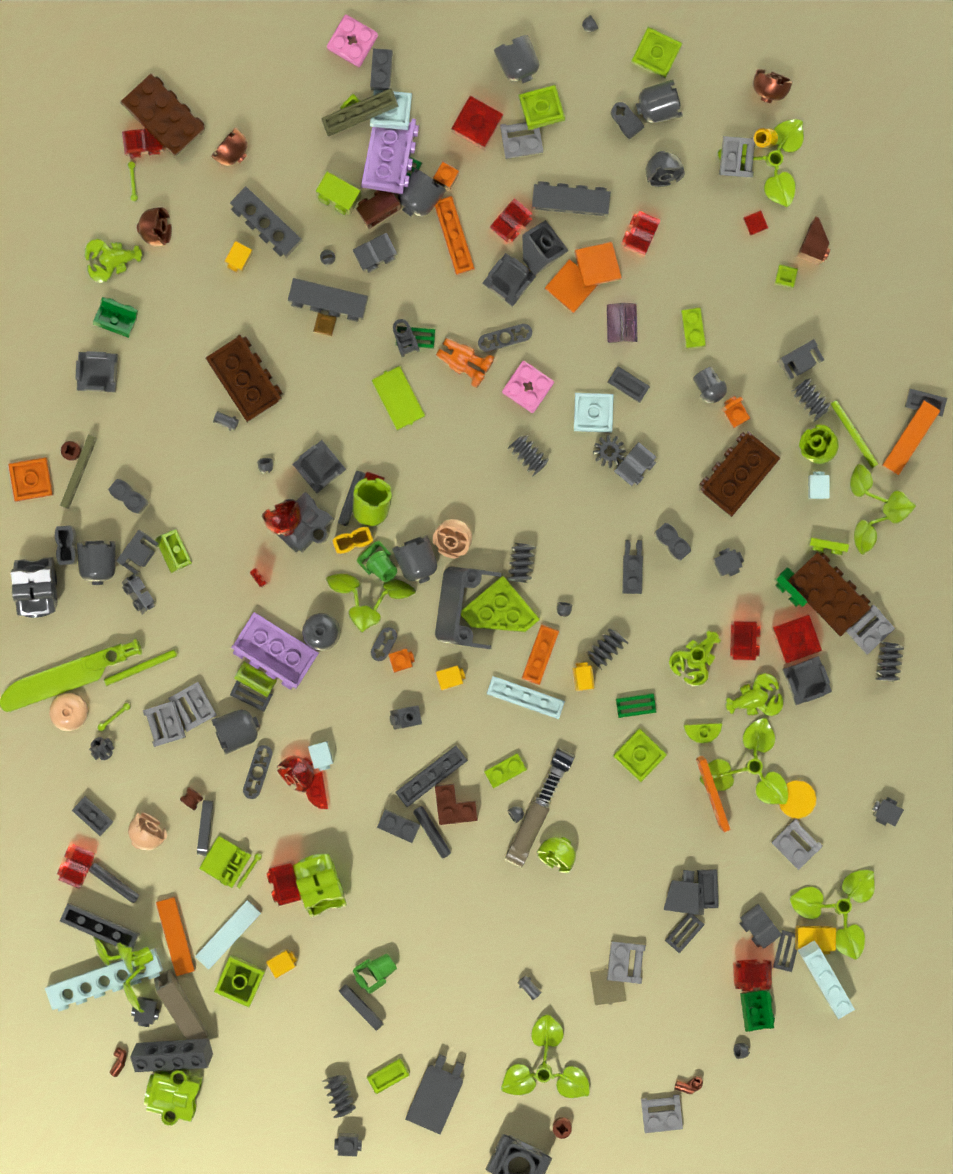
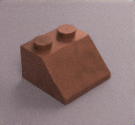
[356,190,401,229]
[797,217,831,265]

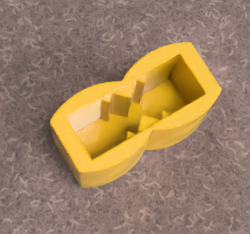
[332,527,374,554]
[572,662,595,691]
[795,926,836,955]

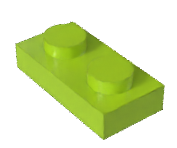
[681,308,706,349]
[808,538,849,555]
[484,753,527,788]

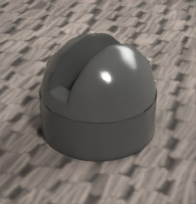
[582,15,598,32]
[320,249,335,265]
[257,458,273,474]
[557,602,572,617]
[507,806,524,823]
[733,1043,750,1059]

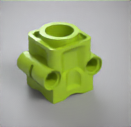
[293,854,347,917]
[144,1069,203,1126]

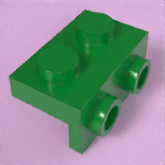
[93,297,138,338]
[774,567,808,608]
[740,990,775,1032]

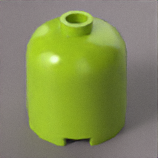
[352,478,392,526]

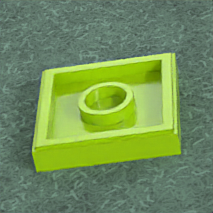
[631,27,683,79]
[519,85,565,130]
[613,728,667,782]

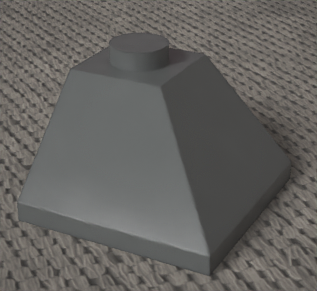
[522,220,569,275]

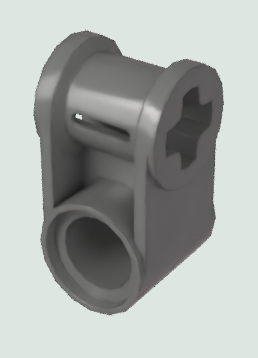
[611,102,644,140]
[393,319,420,357]

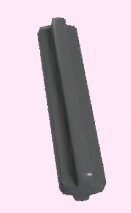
[338,471,365,526]
[413,806,451,859]
[89,863,139,903]

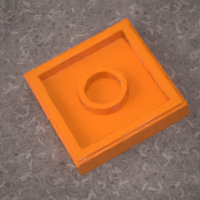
[574,242,622,288]
[545,259,598,314]
[8,457,53,502]

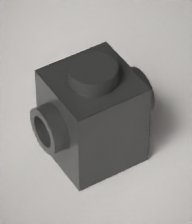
[713,548,744,577]
[390,705,422,730]
[872,797,904,826]
[131,997,160,1027]
[334,1133,362,1156]

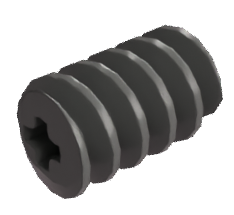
[791,378,831,422]
[507,435,549,477]
[507,543,536,583]
[586,628,628,670]
[875,641,904,682]
[322,1075,356,1118]

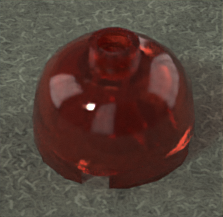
[262,501,302,536]
[277,756,314,794]

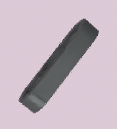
[478,324,532,352]
[243,745,273,799]
[197,800,213,856]
[339,984,384,1031]

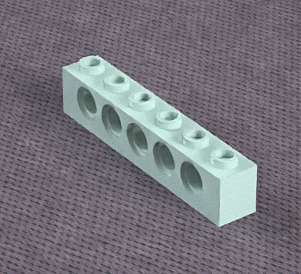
[45,948,163,1012]

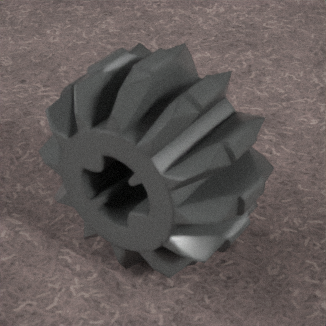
[593,435,626,468]

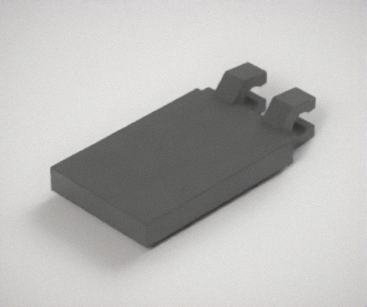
[405,1054,464,1135]

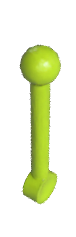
[128,162,138,202]
[98,703,130,731]
[237,853,262,889]

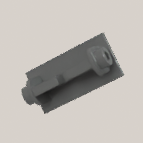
[122,574,155,615]

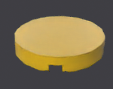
[779,780,816,819]

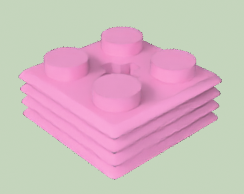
[327,15,378,67]
[502,361,554,413]

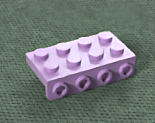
[361,118,419,194]
[231,612,319,690]

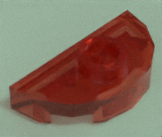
[306,771,328,809]

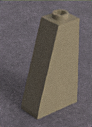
[154,969,208,1040]

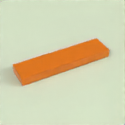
[435,196,475,275]
[882,400,941,475]
[696,756,730,832]
[156,897,195,976]

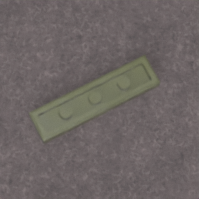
[321,88,399,137]
[60,434,97,509]

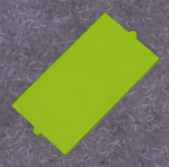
[372,366,425,430]

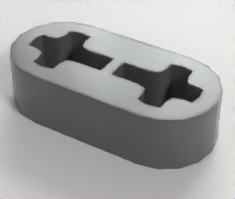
[371,627,397,661]

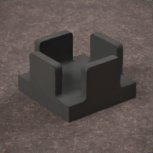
[482,253,536,307]
[777,339,824,380]
[75,351,118,393]
[292,440,346,494]
[116,530,160,575]
[782,656,832,705]

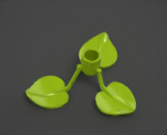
[718,119,804,207]
[850,464,916,555]
[326,574,416,632]
[700,718,788,804]
[790,870,875,960]
[93,937,154,1013]
[501,1014,590,1098]

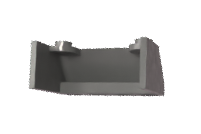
[435,567,502,649]

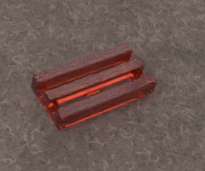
[250,568,269,588]

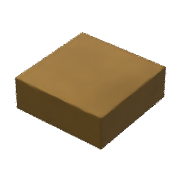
[313,313,337,336]

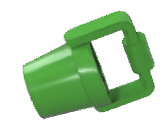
[357,541,397,582]
[353,953,397,993]

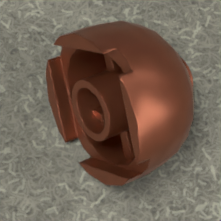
[753,69,793,103]
[211,127,247,166]
[137,207,172,246]

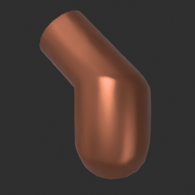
[109,1047,127,1077]
[674,1077,703,1094]

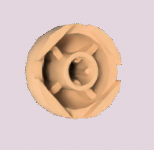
[433,519,472,559]
[49,693,88,731]
[128,813,167,850]

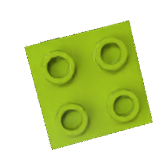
[199,836,251,888]

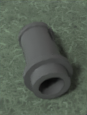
[213,411,239,431]
[518,975,542,1000]

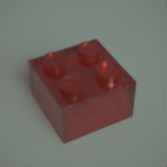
[451,96,504,151]
[771,614,822,664]
[730,621,760,660]
[267,860,302,906]

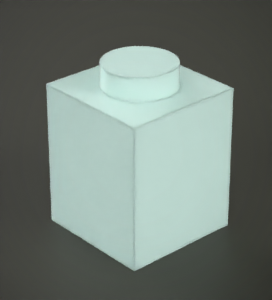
[808,471,830,499]
[308,741,333,771]

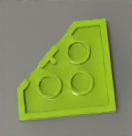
[461,576,540,632]

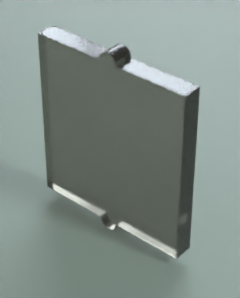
[590,968,626,1005]

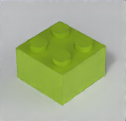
[316,171,362,216]
[214,955,266,1007]

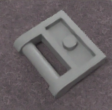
[500,122,543,159]
[719,136,756,178]
[846,604,895,655]
[168,682,217,732]
[143,701,186,747]
[771,819,823,870]
[607,941,646,984]
[641,1095,683,1133]

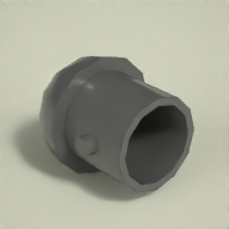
[693,367,727,404]

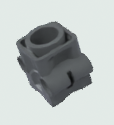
[273,492,335,553]
[11,557,58,618]
[486,1134,553,1174]

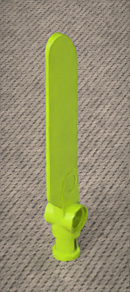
[0,638,143,712]

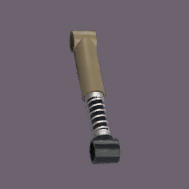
[505,747,575,868]

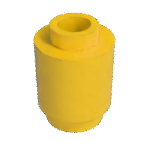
[754,128,778,148]

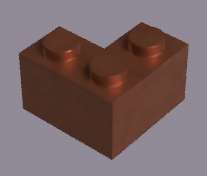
[435,784,478,825]

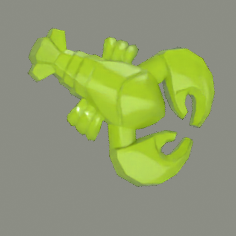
[85,239,143,283]
[669,631,721,686]
[725,673,784,717]

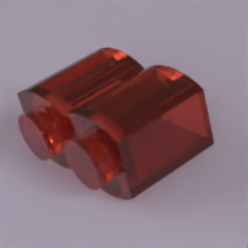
[122,128,164,159]
[490,198,532,243]
[622,211,661,257]
[57,844,96,889]

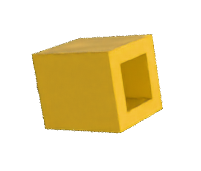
[225,241,253,273]
[436,665,466,690]
[266,949,297,979]

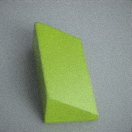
[155,529,192,573]

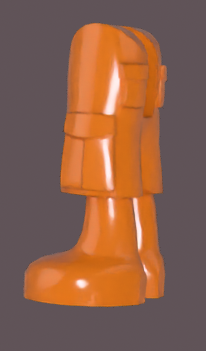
[436,338,495,388]

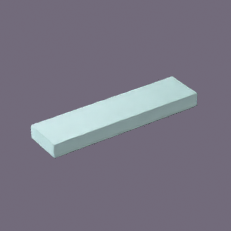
[487,676,565,719]
[195,900,261,970]

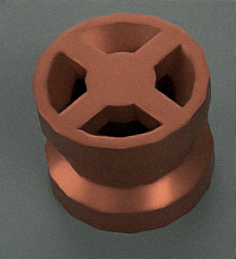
[61,441,81,461]
[180,787,204,811]
[553,1117,572,1139]

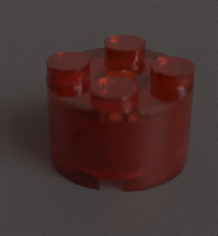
[733,959,772,991]

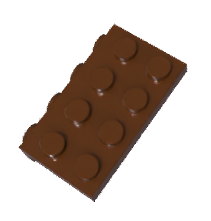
[120,74,205,158]
[205,335,283,423]
[699,431,780,517]
[787,552,871,637]

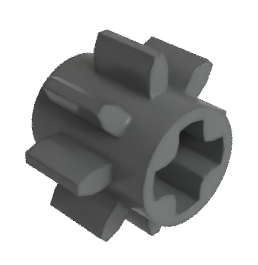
[89,737,114,760]

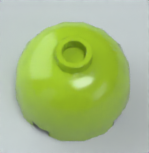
[799,425,839,464]
[537,837,576,873]

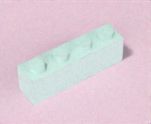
[798,941,855,1020]

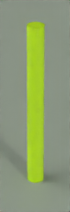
[831,400,878,468]
[104,649,177,686]

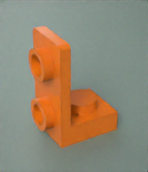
[722,396,750,428]

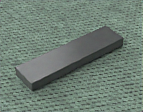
[395,746,468,807]

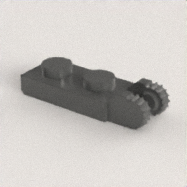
[622,540,643,594]

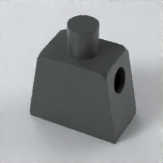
[664,870,704,915]

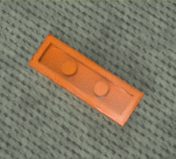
[521,625,559,685]

